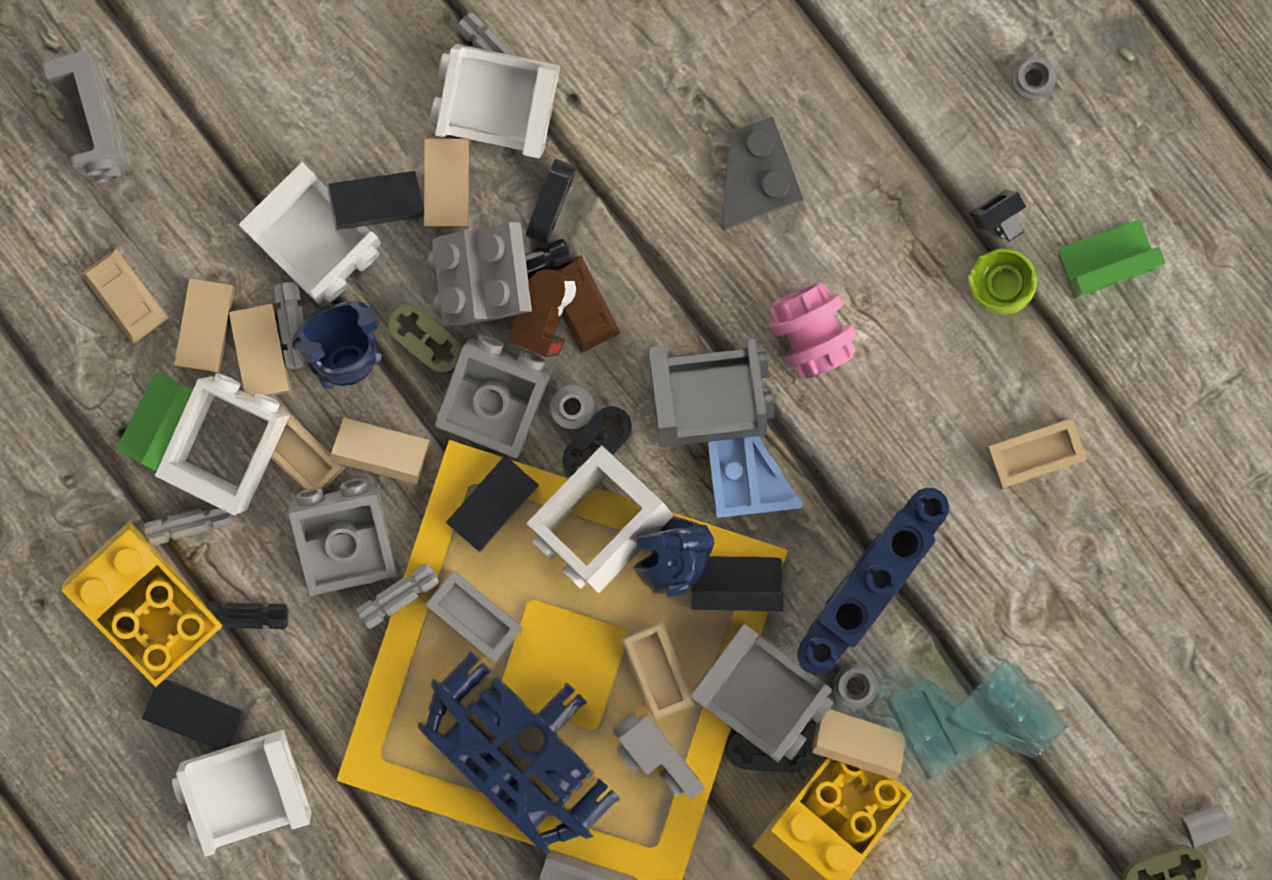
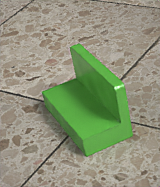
[1057,220,1166,299]
[117,372,193,472]

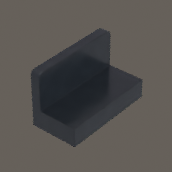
[691,556,783,611]

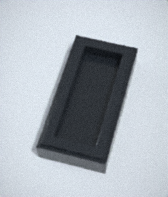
[327,171,424,230]
[446,455,539,552]
[142,678,244,750]

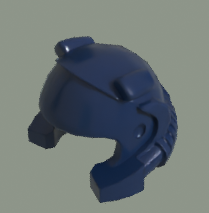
[292,301,382,389]
[633,516,715,597]

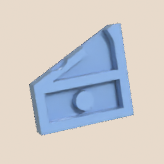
[707,436,802,519]

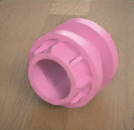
[768,283,857,378]

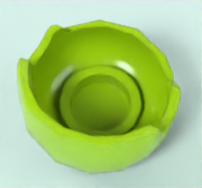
[968,248,1038,316]

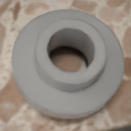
[1011,56,1056,101]
[550,385,595,430]
[833,664,878,709]

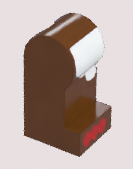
[507,270,576,357]

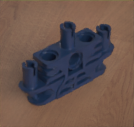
[797,487,949,675]
[418,651,620,854]

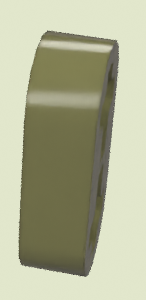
[388,304,462,374]
[1121,845,1208,880]

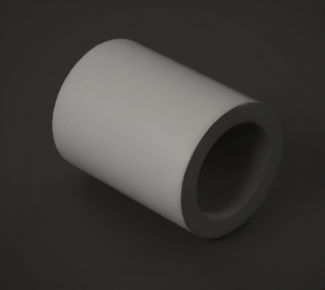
[1181,804,1232,848]

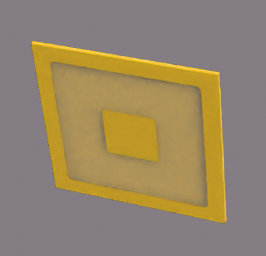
[336,440,788,880]

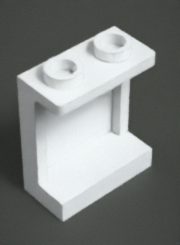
[430,44,560,158]
[238,162,381,305]
[172,729,312,857]

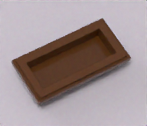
[551,255,621,353]

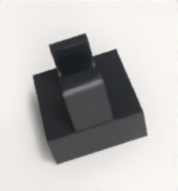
[969,189,1026,242]

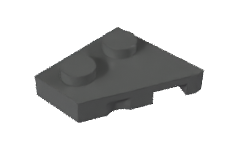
[721,117,804,230]

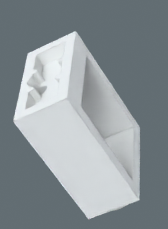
[155,373,290,515]
[526,445,674,593]

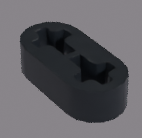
[526,159,577,244]
[562,406,632,476]
[727,732,813,772]

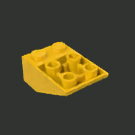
[61,521,223,687]
[752,757,912,880]

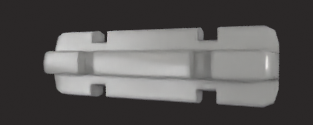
[456,13,513,56]
[273,282,308,369]
[144,505,233,546]
[356,564,439,629]

